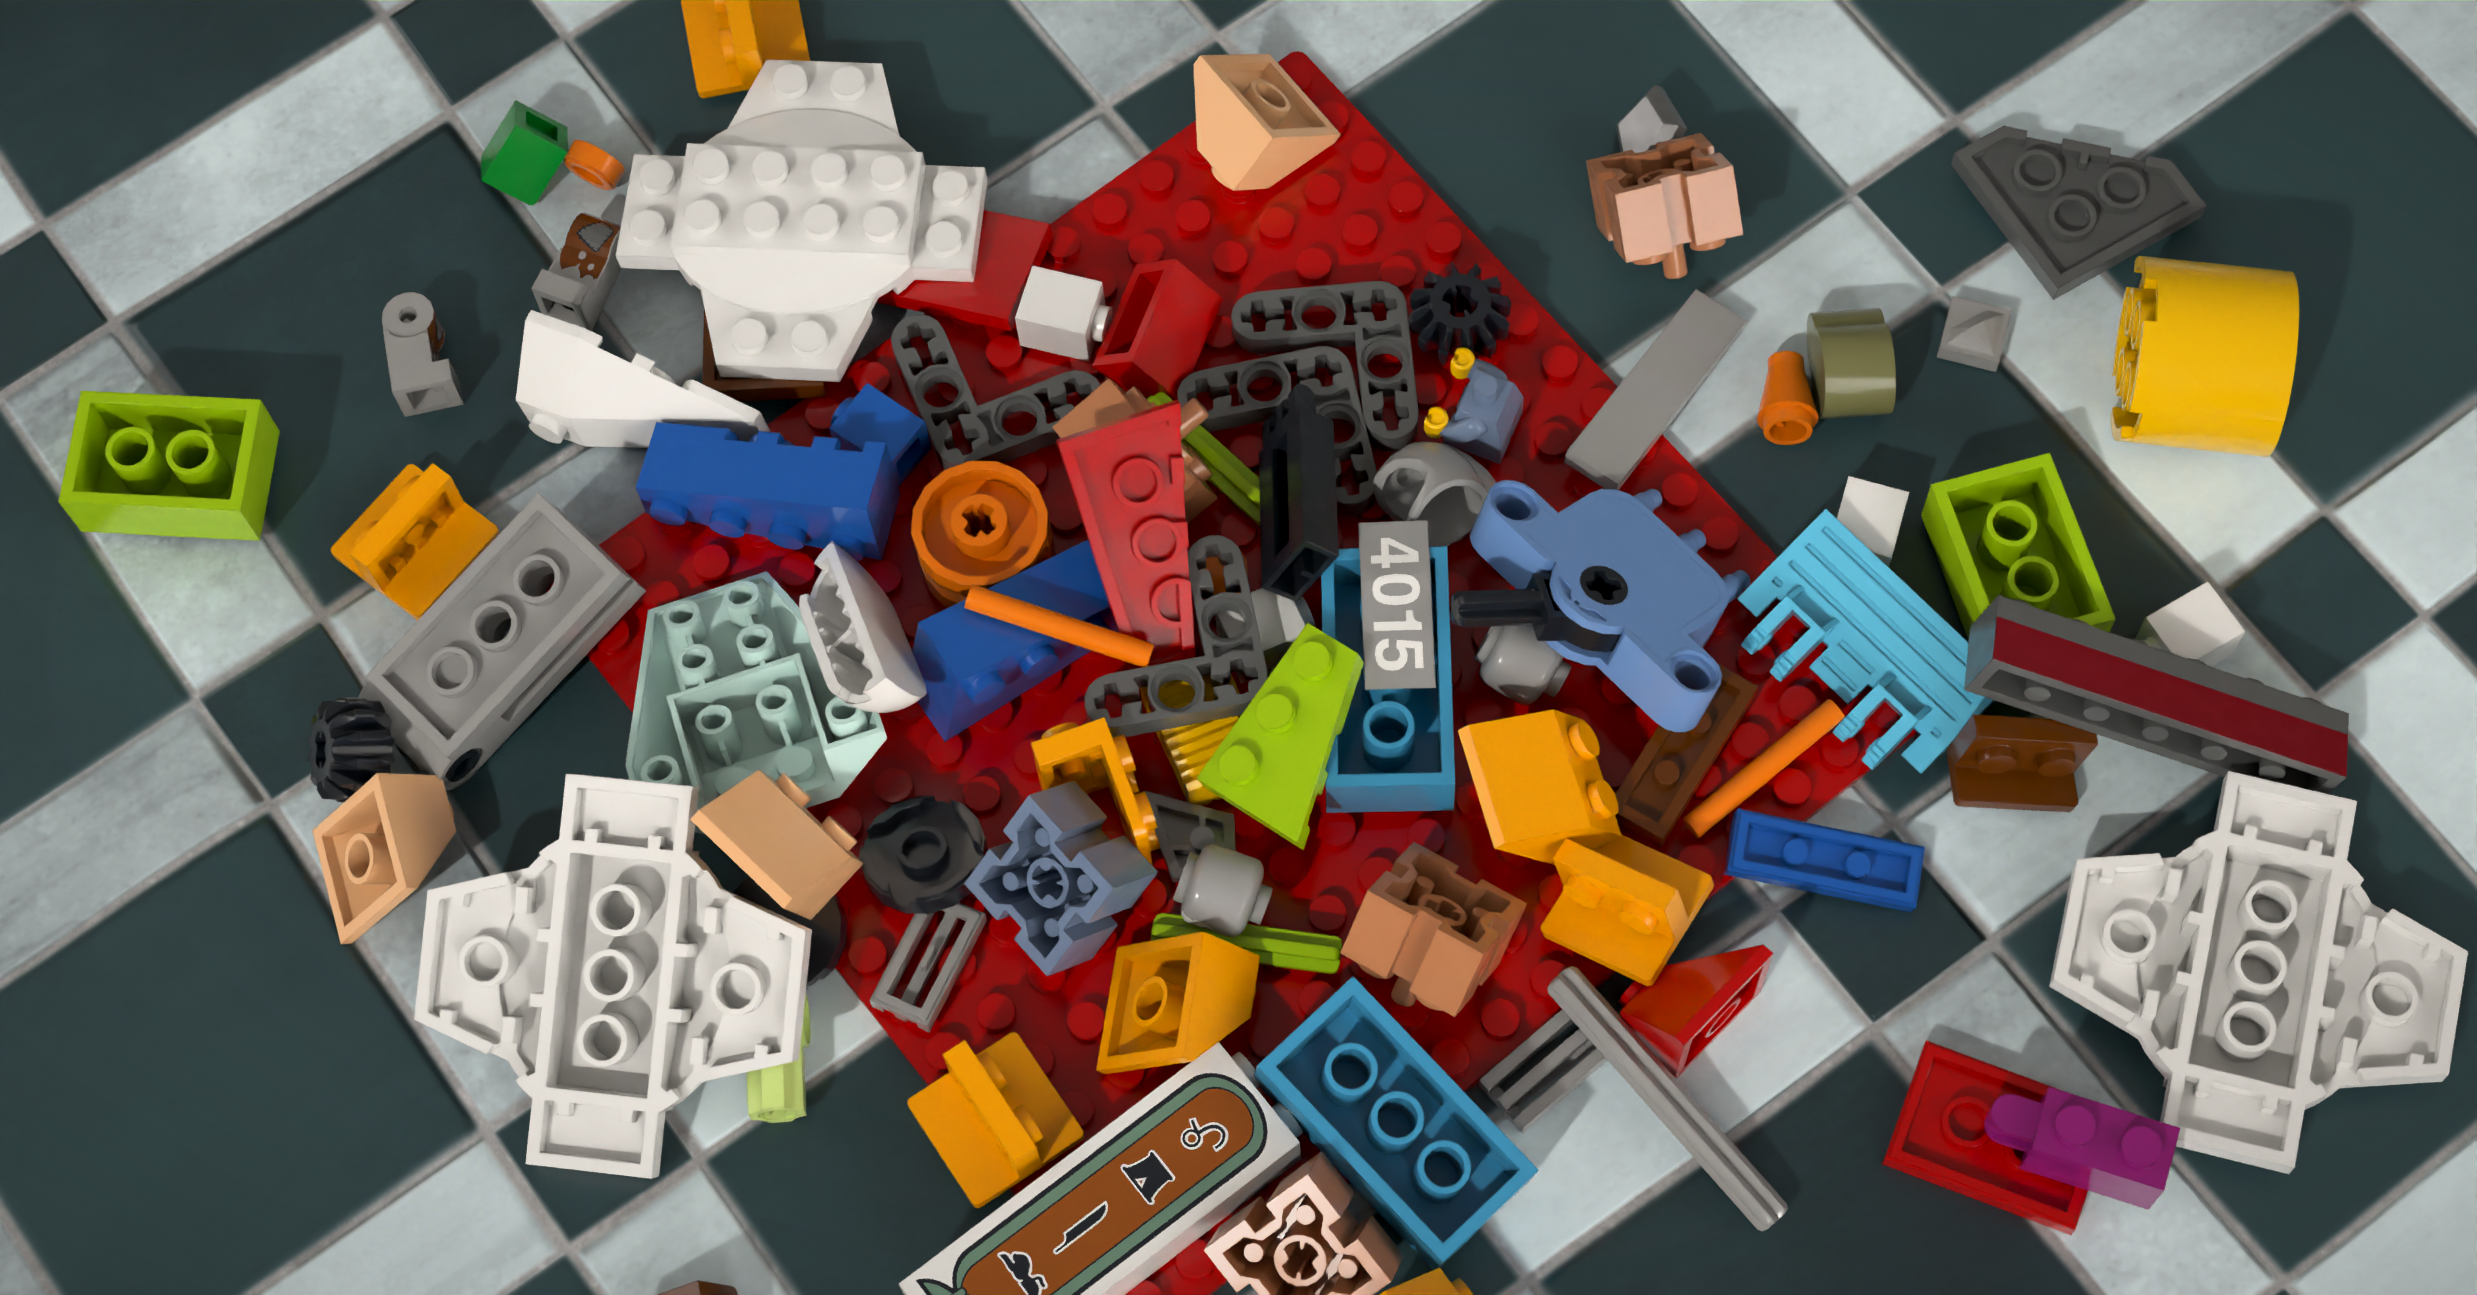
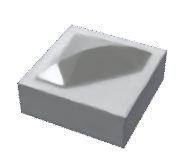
[1936,296,2012,372]

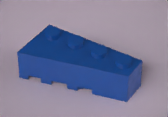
[636,422,900,561]
[912,540,1118,742]

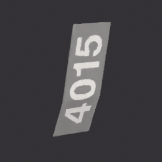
[1358,520,1436,690]

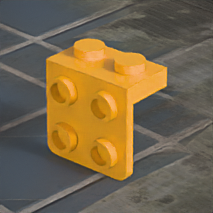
[1031,717,1160,866]

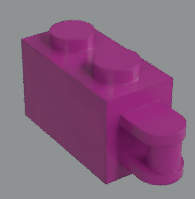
[1984,1087,2180,1210]

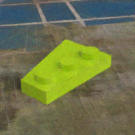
[1197,623,1364,850]

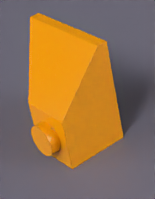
[1096,931,1260,1074]

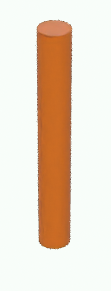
[964,584,1154,667]
[1682,699,1845,838]

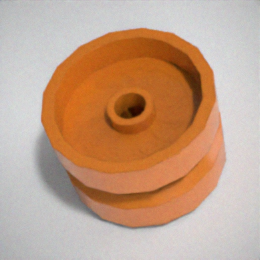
[911,461,1054,609]

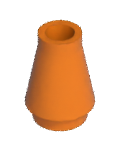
[1757,351,1818,445]

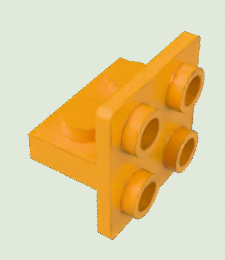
[681,0,810,98]
[331,463,500,621]
[1541,835,1714,986]
[907,1032,1084,1208]

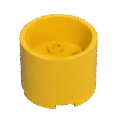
[2111,256,2299,457]

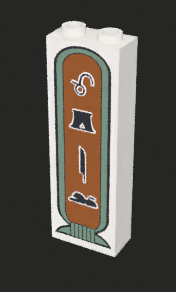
[899,1042,1303,1295]

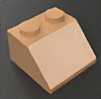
[690,770,864,920]

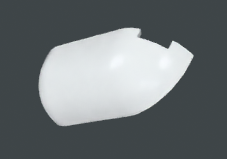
[799,541,926,713]

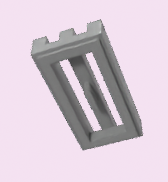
[870,902,987,1033]
[1479,1009,1608,1134]

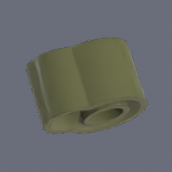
[1806,308,1896,419]

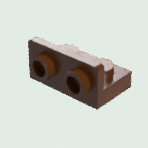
[1946,714,2098,812]

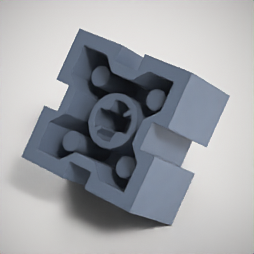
[964,781,1158,977]

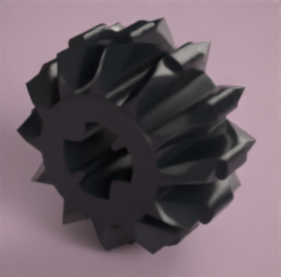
[1408,261,1511,366]
[307,697,395,802]

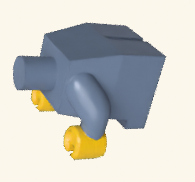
[1424,347,1524,464]

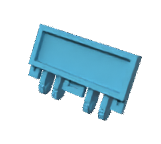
[1737,509,1995,774]

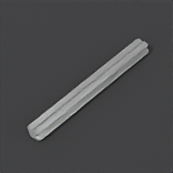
[1547,966,1788,1231]

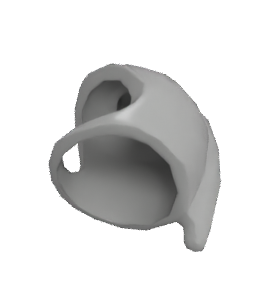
[1372,441,1496,547]

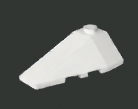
[516,310,771,448]

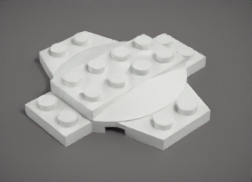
[616,59,988,382]
[2049,771,2468,1174]
[414,774,812,1179]

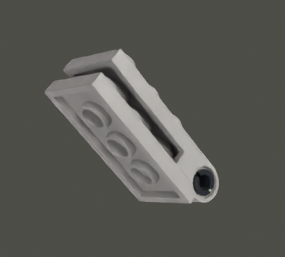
[358,493,646,791]

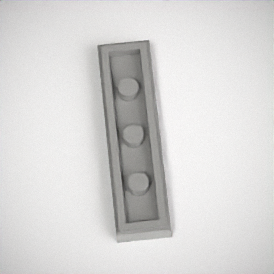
[1563,289,1746,490]

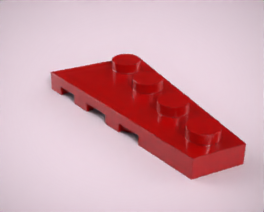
[1056,400,1195,670]

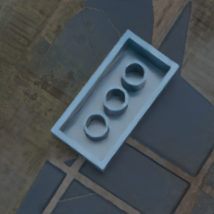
[1321,546,1455,813]
[1254,976,1539,1270]

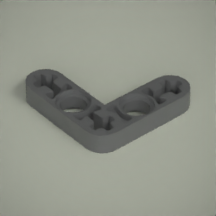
[1231,281,1418,452]
[891,314,1100,469]
[1177,346,1377,517]
[1085,535,1268,738]

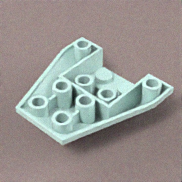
[625,571,887,834]

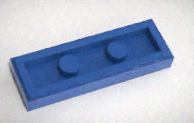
[1723,809,1925,912]

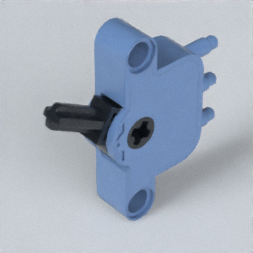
[1451,480,1750,732]

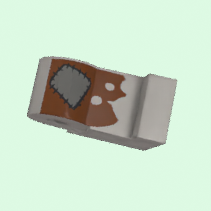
[531,213,622,331]
[382,292,464,417]

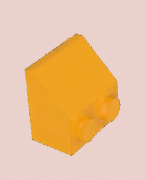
[1458,709,1622,865]

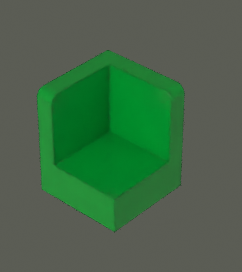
[481,100,568,205]

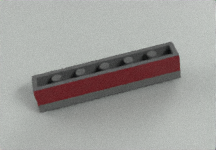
[1964,595,2349,794]

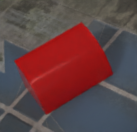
[1092,259,1223,401]

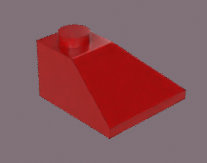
[1618,944,1773,1079]

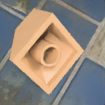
[1194,54,1341,191]
[312,773,457,944]

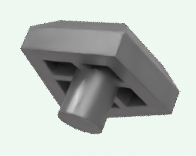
[1615,85,1688,153]
[1143,791,1236,882]

